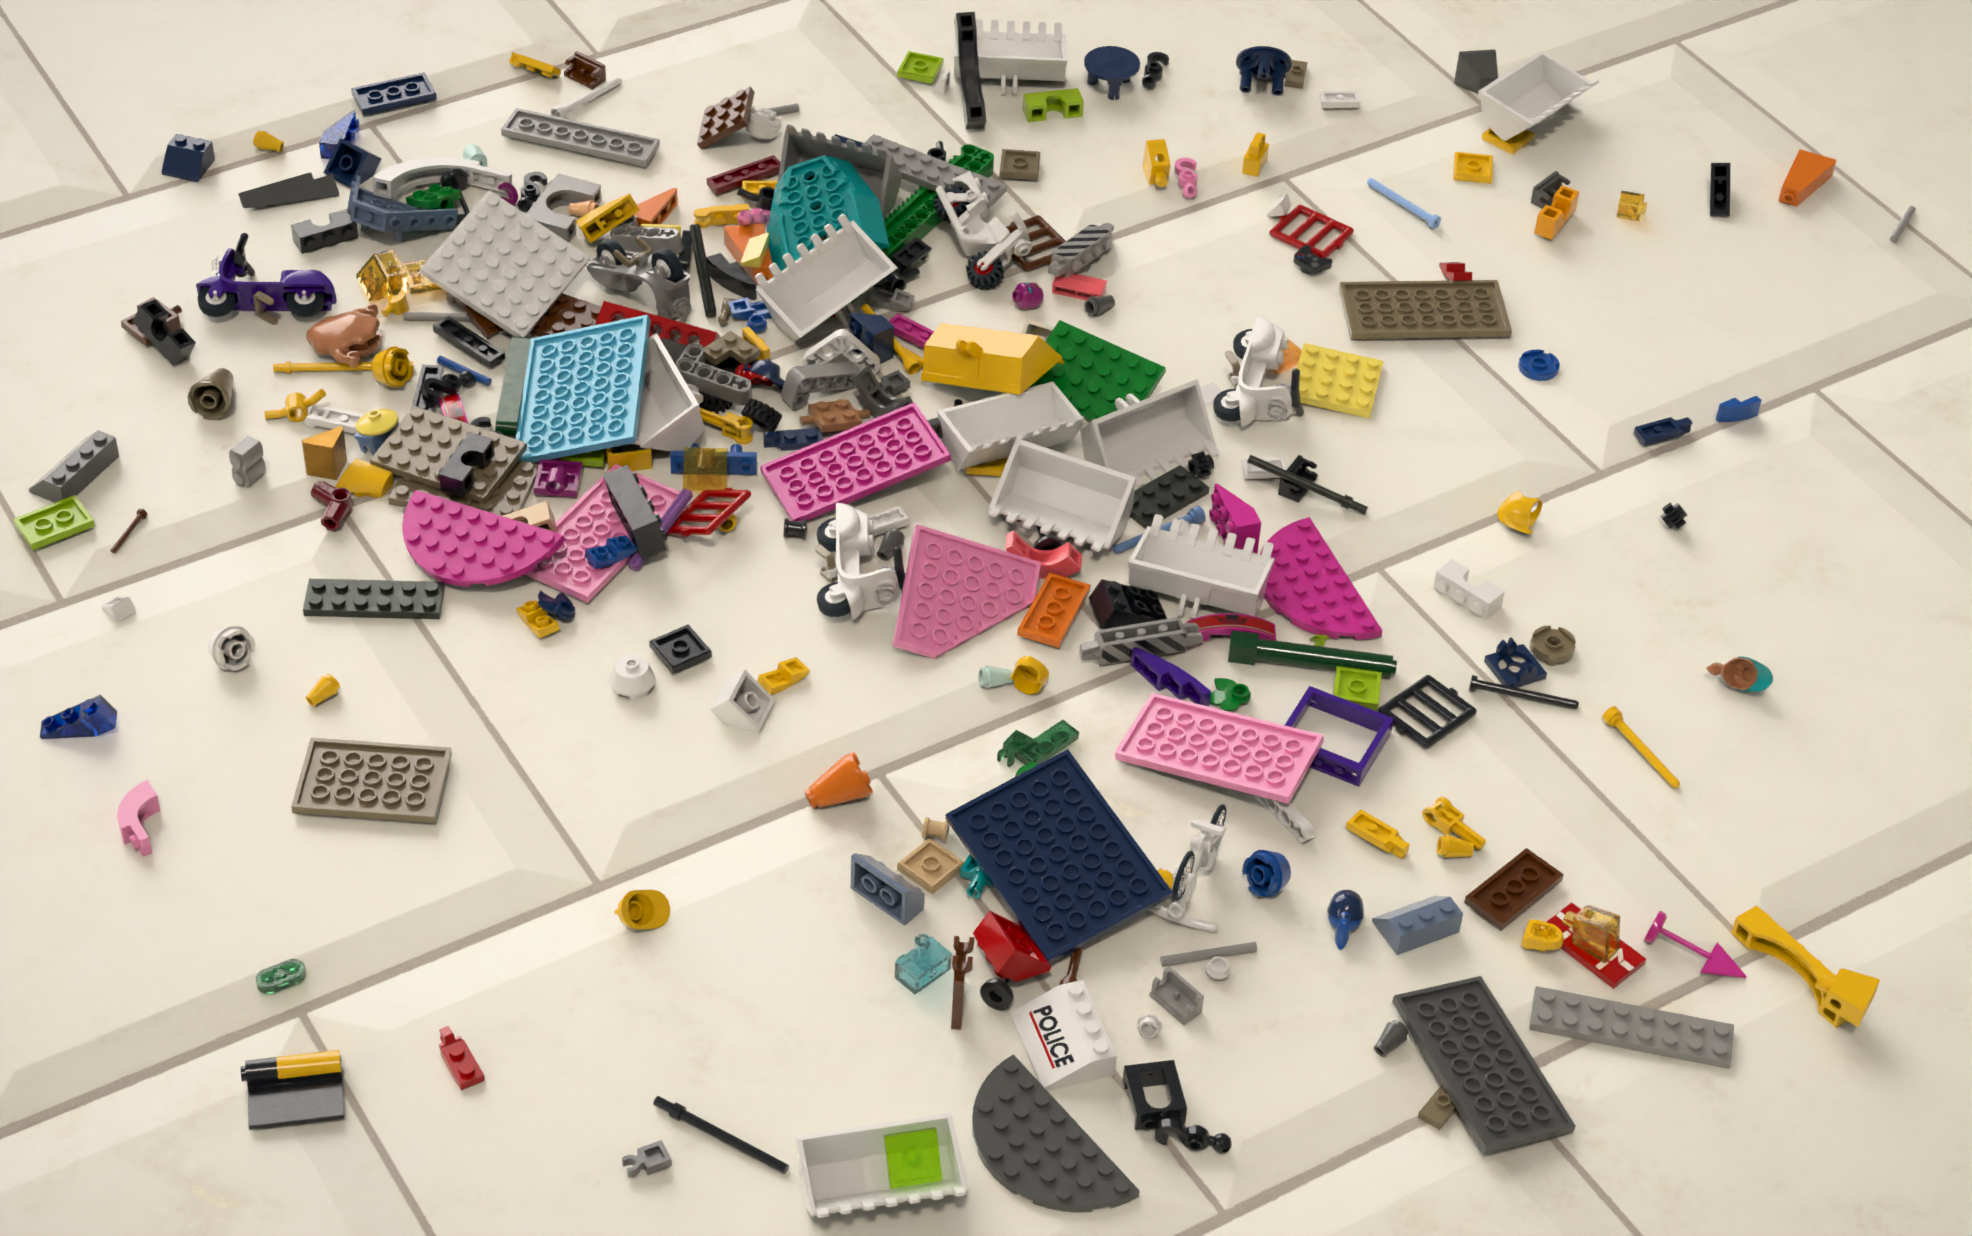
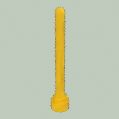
[861,303,921,375]
[1602,706,1680,788]

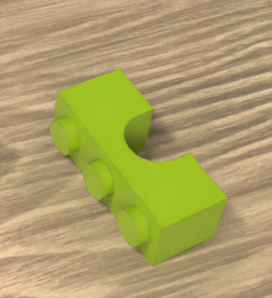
[1022,88,1084,122]

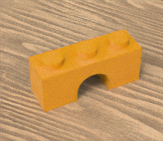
[1534,185,1579,240]

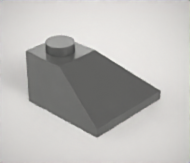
[1454,49,1498,94]

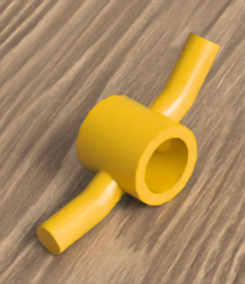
[264,389,326,422]

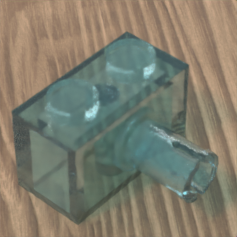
[895,934,952,995]

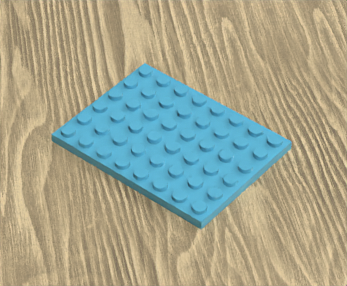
[516,315,651,463]

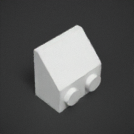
[711,669,775,733]

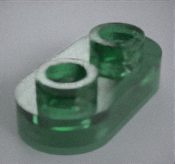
[256,959,306,994]

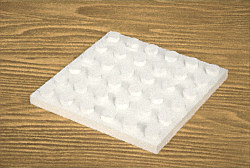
[419,190,590,337]

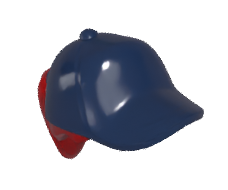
[735,359,785,389]

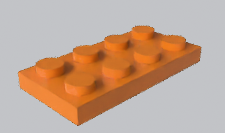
[1017,572,1091,648]

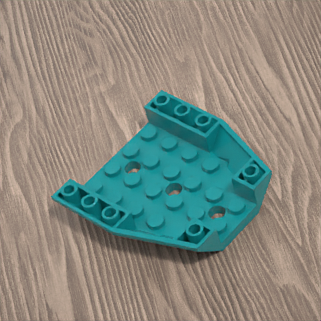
[766,155,890,271]

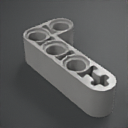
[610,215,684,255]
[676,343,752,406]
[781,362,860,411]

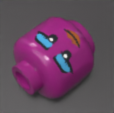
[1012,283,1044,309]

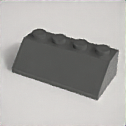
[29,430,119,503]

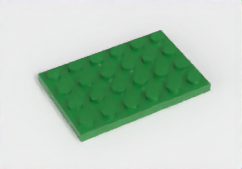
[1030,320,1166,422]

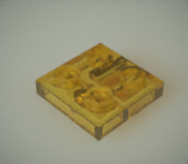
[402,259,442,294]
[683,447,728,491]

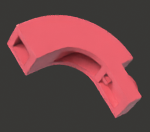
[1005,530,1082,579]

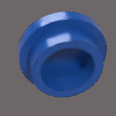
[747,314,767,333]

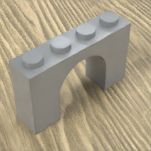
[525,173,602,243]

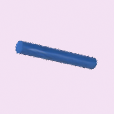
[437,356,492,386]

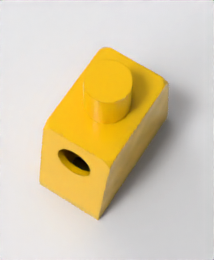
[1142,139,1171,187]
[1815,968,1880,1027]

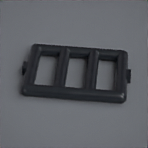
[1378,675,1477,748]

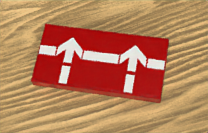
[1546,902,1646,989]

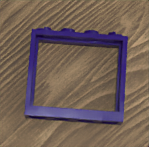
[1285,686,1394,787]

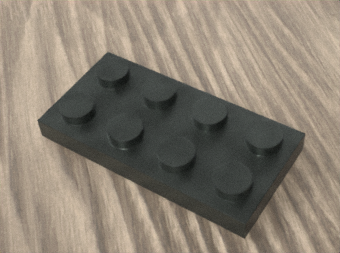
[1130,465,1210,529]

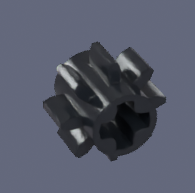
[1188,451,1214,479]
[1661,503,1688,529]

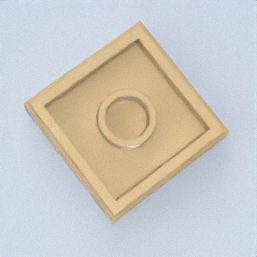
[897,838,964,895]

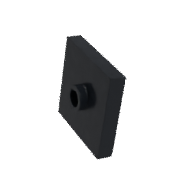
[649,624,712,674]

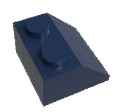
[161,134,215,182]
[323,138,382,187]

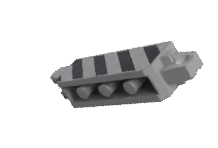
[1048,223,1114,278]
[1079,617,1203,665]

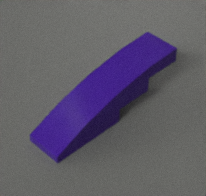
[1131,647,1211,707]

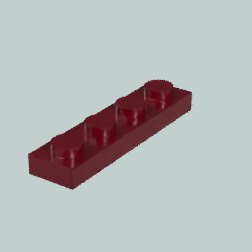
[706,155,780,195]

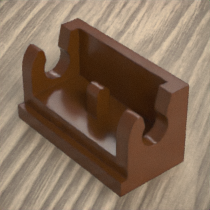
[564,51,606,90]

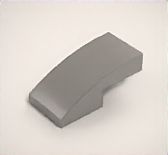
[868,287,915,311]

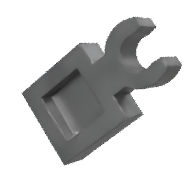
[622,1140,672,1177]

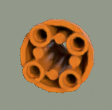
[804,752,873,808]

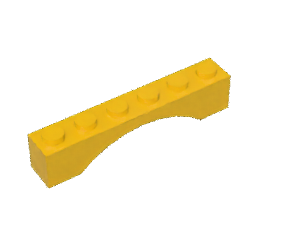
[1731,905,1847,1028]

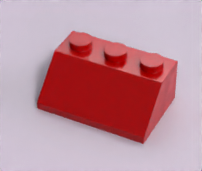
[973,910,1052,982]

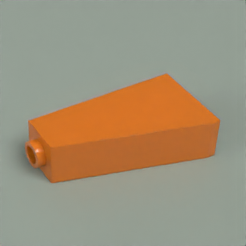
[1778,149,1836,207]
[724,223,773,285]

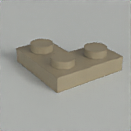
[704,331,760,366]

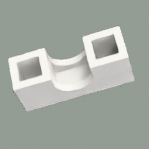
[1433,559,1505,620]

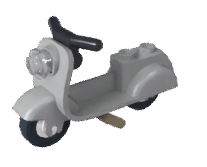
[586,237,691,320]

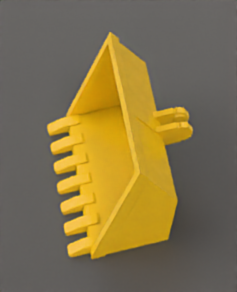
[921,323,1064,395]

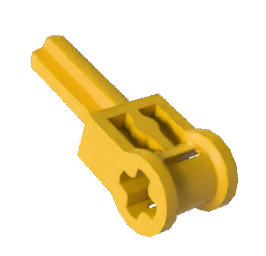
[700,408,753,445]
[1422,797,1486,850]

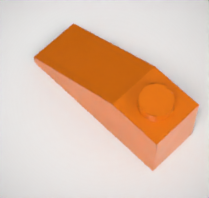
[634,188,678,227]

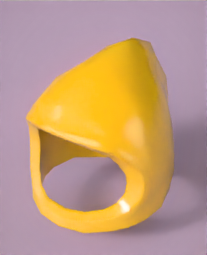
[1497,491,1543,534]

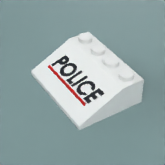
[1010,980,1117,1091]

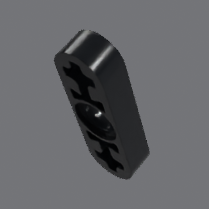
[678,230,692,272]

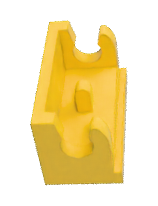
[606,448,652,471]

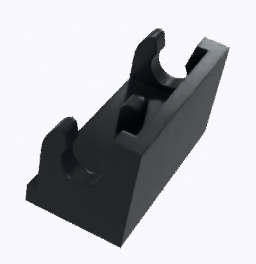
[890,237,932,274]
[1278,455,1318,503]

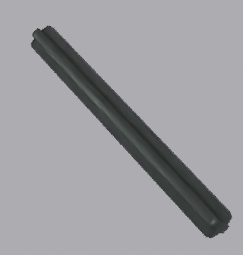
[690,224,716,318]

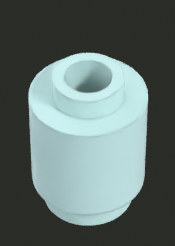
[463,144,487,167]

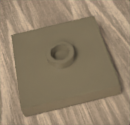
[999,149,1040,180]

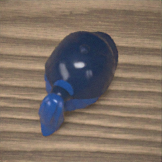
[1327,890,1364,950]

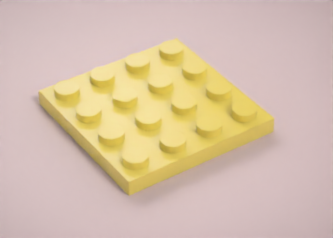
[1297,343,1384,419]

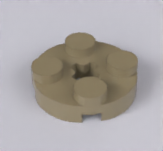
[1530,626,1576,666]

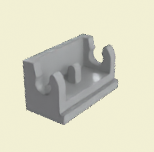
[1149,966,1204,1026]

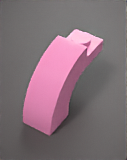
[117,780,160,857]

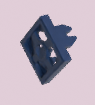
[1484,637,1547,688]

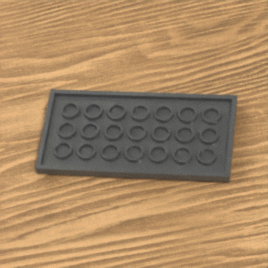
[1392,976,1576,1155]

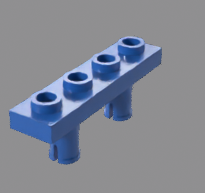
[670,443,757,475]

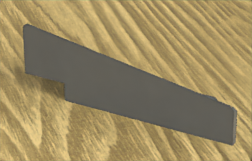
[238,172,339,208]

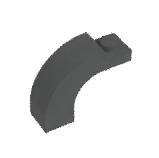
[851,366,913,418]

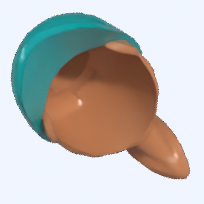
[1706,656,1773,692]

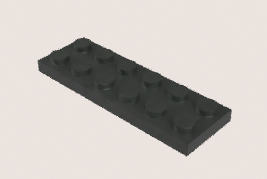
[303,578,445,619]

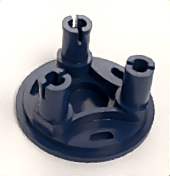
[1084,46,1140,100]
[1236,46,1292,96]

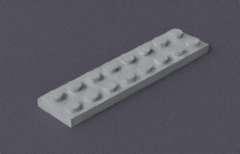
[501,108,660,167]
[865,134,1007,210]
[1529,986,1734,1069]

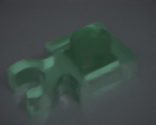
[997,730,1035,767]

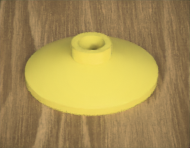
[356,409,398,436]

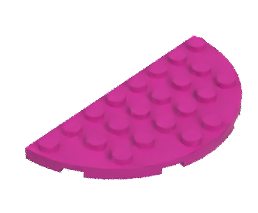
[402,490,565,587]
[1260,517,1382,640]

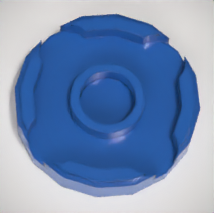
[1518,349,1560,381]

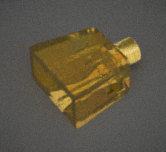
[1563,905,1620,963]

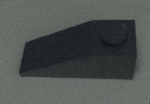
[1710,163,1731,216]

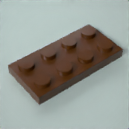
[1464,848,1564,930]

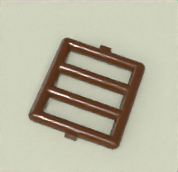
[1006,215,1066,271]

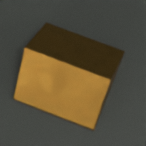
[301,426,347,480]

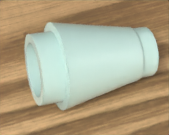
[978,665,1013,688]

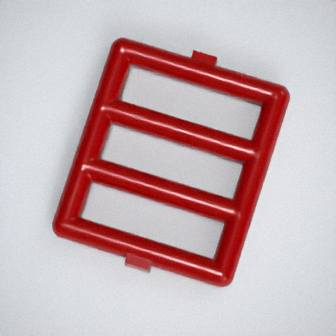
[1269,204,1354,258]
[666,488,751,537]

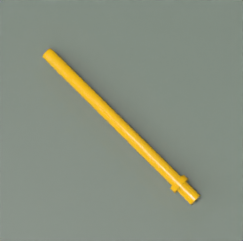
[273,361,414,374]

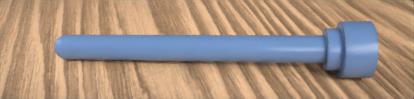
[1113,506,1206,554]

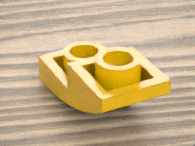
[516,600,560,638]

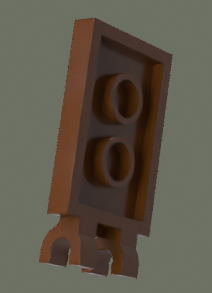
[951,936,975,1030]

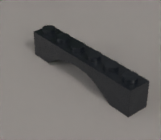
[954,12,986,129]

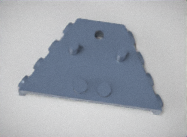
[347,175,458,242]

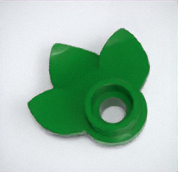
[1210,678,1251,712]

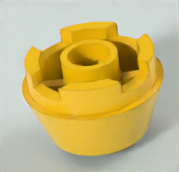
[372,346,413,388]

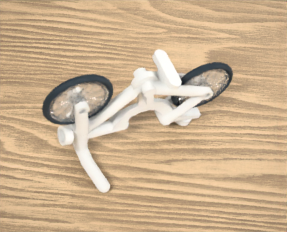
[1148,804,1226,932]

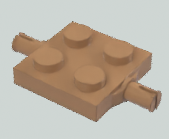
[800,399,870,433]

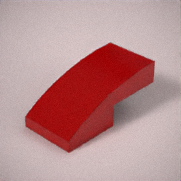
[1439,262,1472,281]

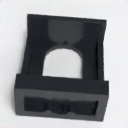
[1122,1060,1187,1130]

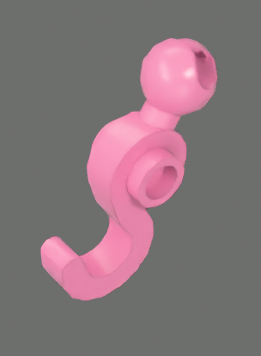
[1174,158,1198,198]
[737,208,770,226]

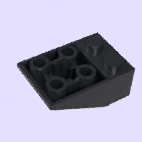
[1089,579,1167,629]

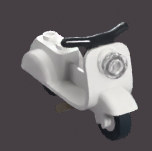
[1213,315,1304,427]
[814,503,905,620]

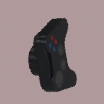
[1293,245,1332,274]

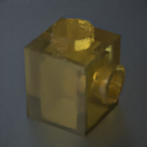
[1616,190,1647,221]

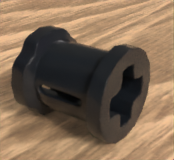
[783,518,807,539]

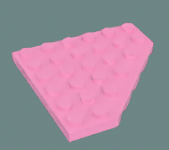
[892,524,1041,659]

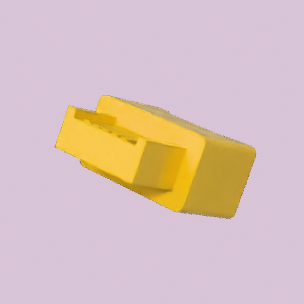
[1242,132,1269,177]

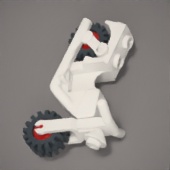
[933,171,1032,290]

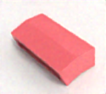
[1052,273,1107,300]

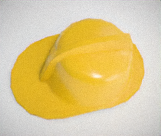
[614,889,670,929]

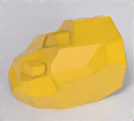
[1521,919,1564,952]

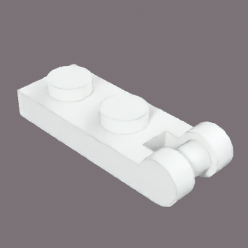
[304,405,364,434]

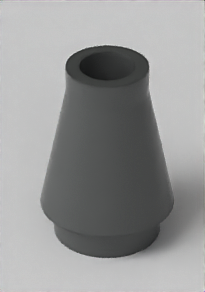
[1084,295,1115,316]
[877,528,905,561]
[1374,1020,1409,1057]

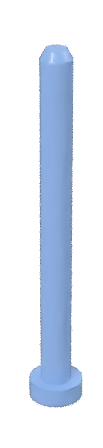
[1367,178,1441,229]

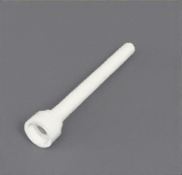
[551,77,622,119]

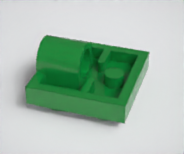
[405,184,462,210]

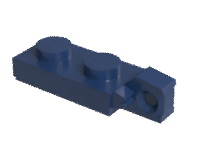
[1634,417,1692,446]
[763,428,823,451]

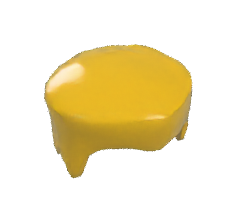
[1010,656,1049,695]

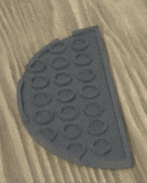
[972,1054,1140,1213]

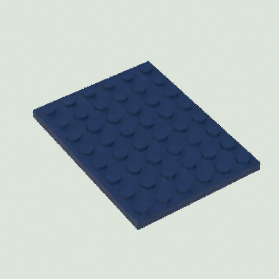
[945,749,1172,964]

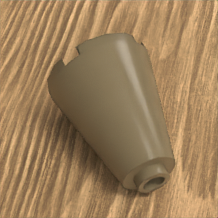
[187,368,234,420]

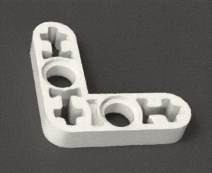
[803,329,880,374]

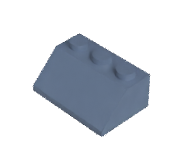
[850,853,925,926]
[1372,896,1463,955]

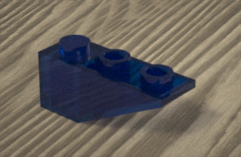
[319,110,359,159]
[40,694,117,739]

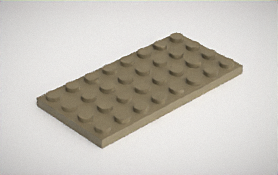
[1339,280,1512,340]

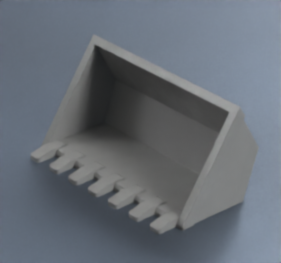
[778,124,903,219]

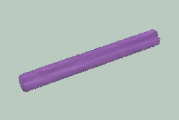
[628,488,693,571]

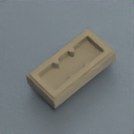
[1284,60,1308,89]
[1418,1085,1457,1130]

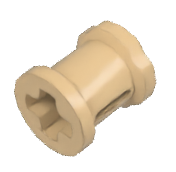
[922,817,950,842]

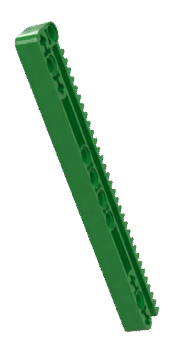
[851,144,994,303]

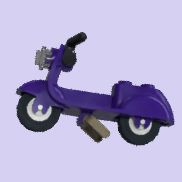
[196,233,337,325]

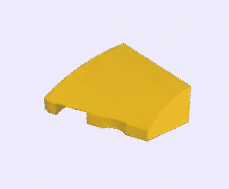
[335,458,394,498]

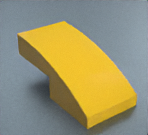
[757,657,810,695]

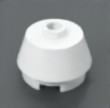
[746,106,782,140]
[208,626,255,670]
[609,654,655,700]

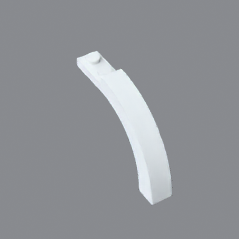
[373,157,512,199]

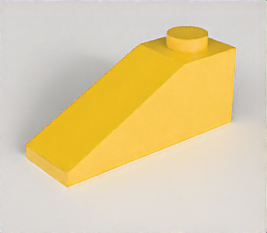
[575,193,640,243]

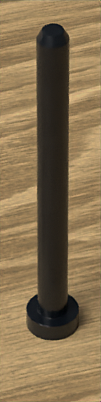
[1469,675,1579,709]

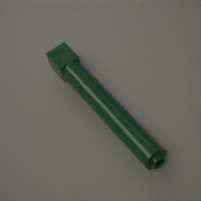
[1228,630,1397,678]

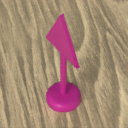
[1644,911,1747,978]

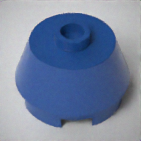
[1242,850,1291,897]

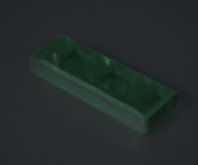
[1015,719,1080,766]

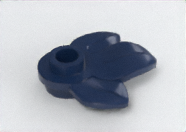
[538,590,575,621]

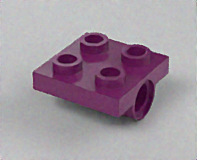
[533,460,583,497]

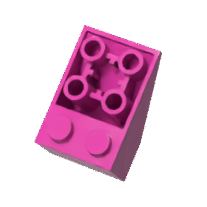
[1209,484,1261,554]

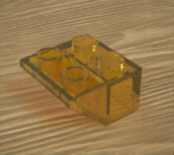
[356,249,408,301]

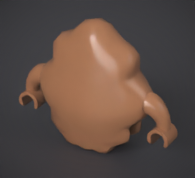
[306,304,382,368]

